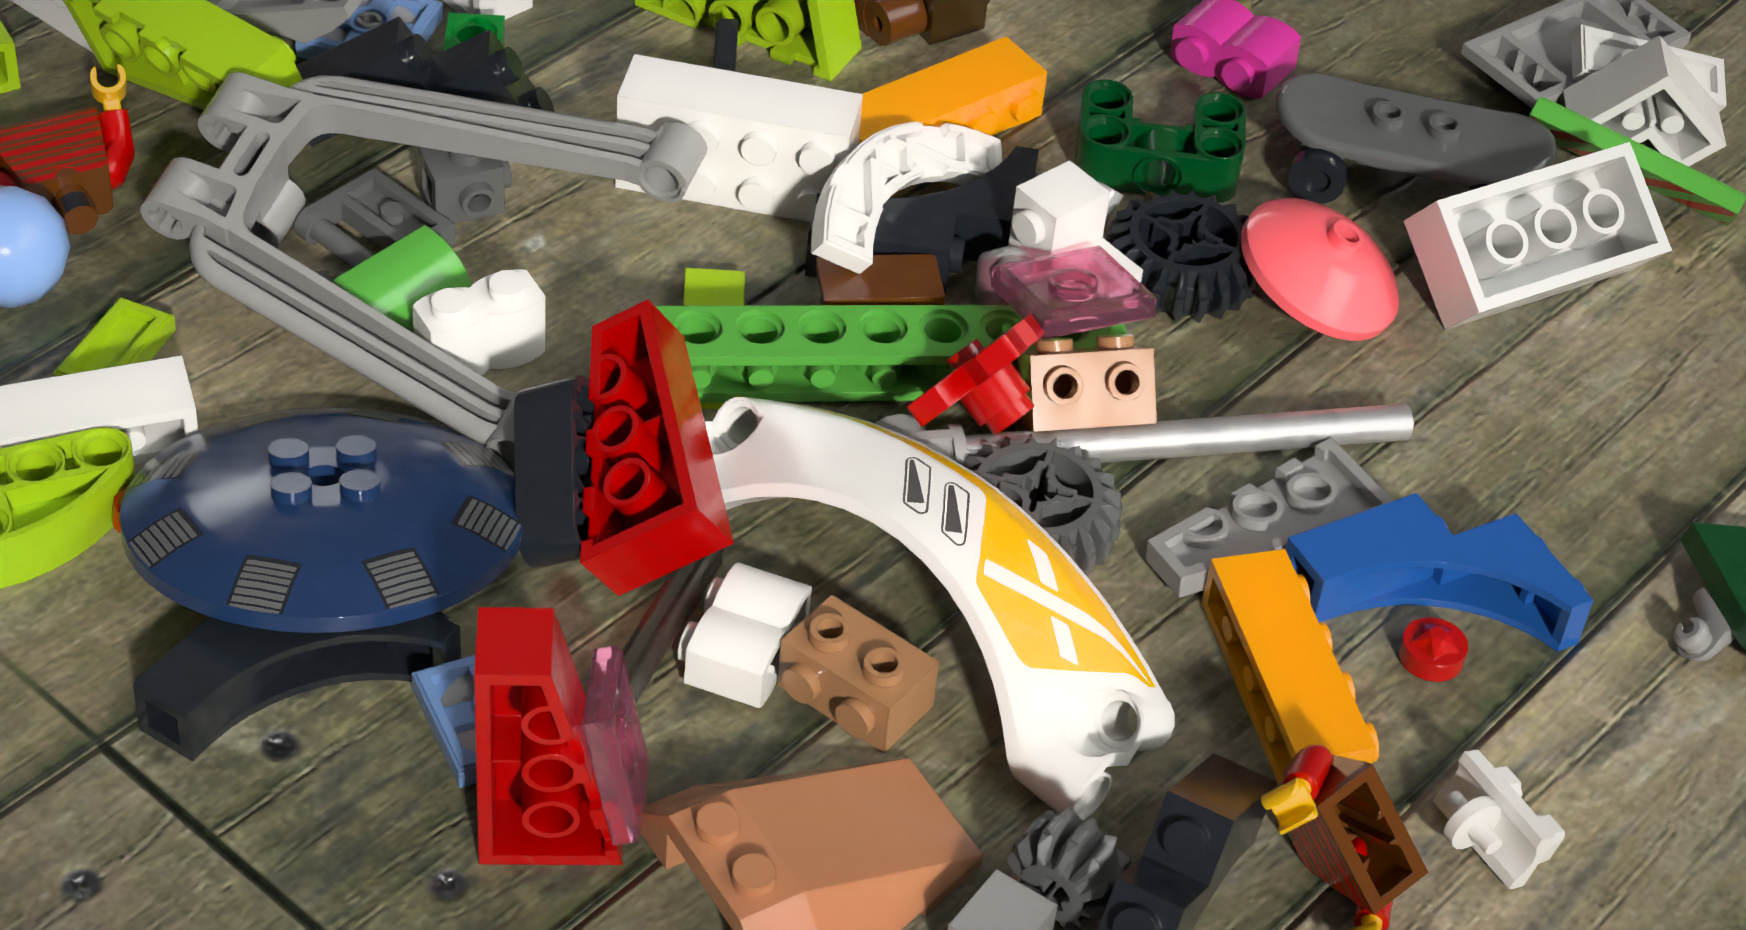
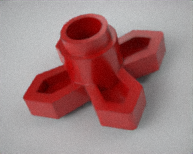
[907,313,1046,436]

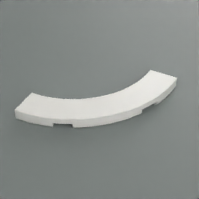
[811,122,1002,274]

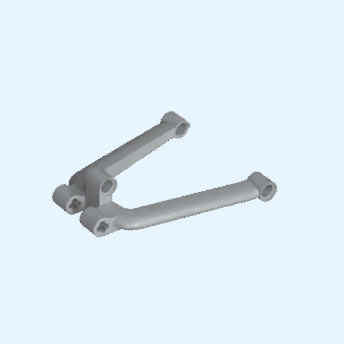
[140,72,708,474]

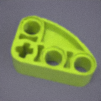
[0,427,136,589]

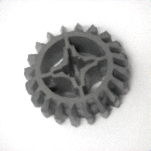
[964,434,1123,577]

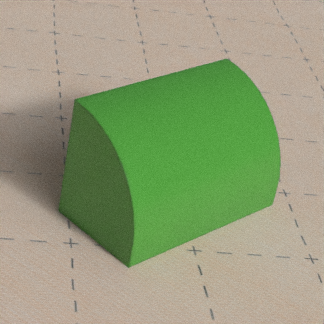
[332,225,472,333]

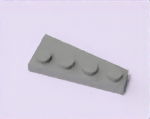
[1146,437,1394,598]

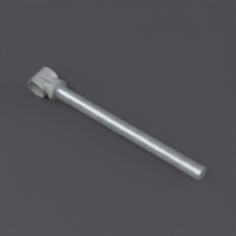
[875,404,1414,466]

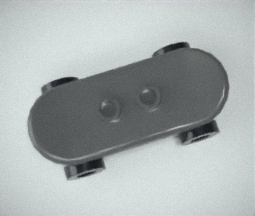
[1276,73,1557,204]

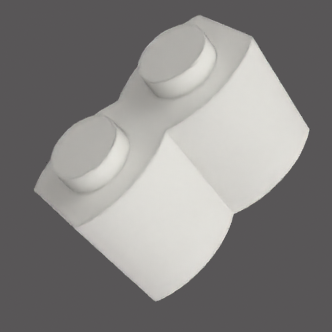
[413,269,545,376]
[678,562,812,708]

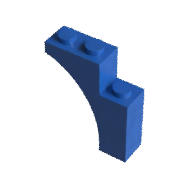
[1286,493,1593,652]

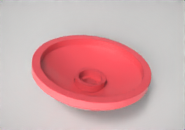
[1241,198,1399,341]

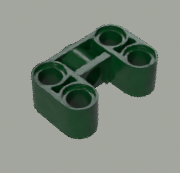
[1074,79,1246,203]

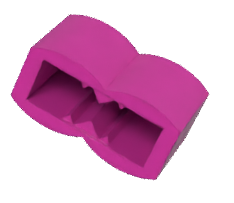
[1170,0,1301,99]

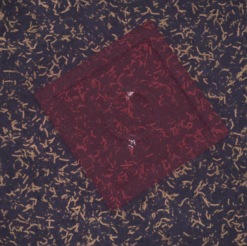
[991,245,1156,339]
[582,645,650,846]

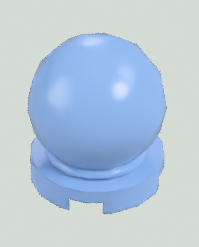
[0,185,70,308]

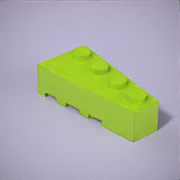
[63,0,303,110]
[634,0,862,82]

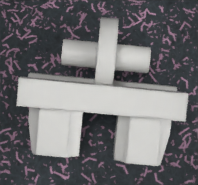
[1433,749,1565,889]

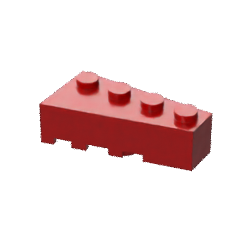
[580,299,734,596]

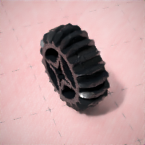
[1106,188,1258,323]

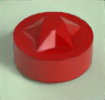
[1399,617,1469,682]

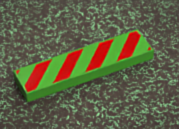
[1528,97,1746,226]

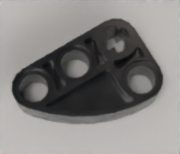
[514,375,595,569]

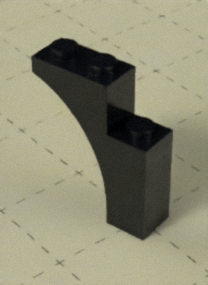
[296,16,554,146]
[805,146,1043,295]
[133,611,461,761]
[1098,753,1277,930]

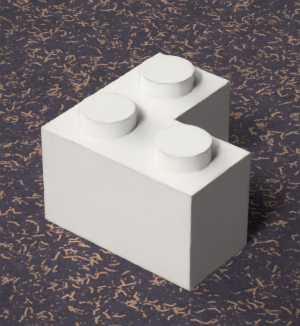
[1563,35,1726,167]
[1008,160,1143,320]

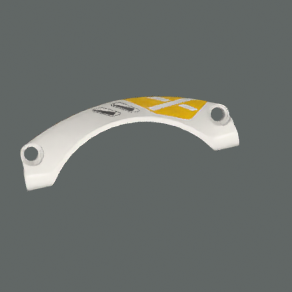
[704,397,1175,821]

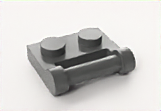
[294,168,455,268]

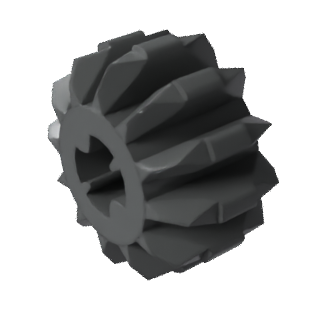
[1006,808,1132,930]

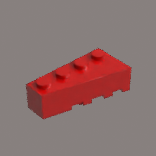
[474,607,623,865]

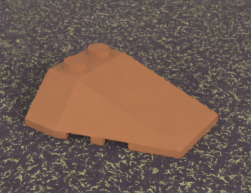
[632,758,983,930]

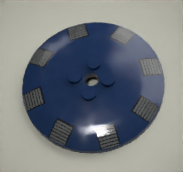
[120,407,523,633]

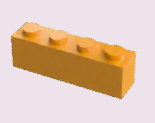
[859,36,1047,144]
[1201,549,1379,783]

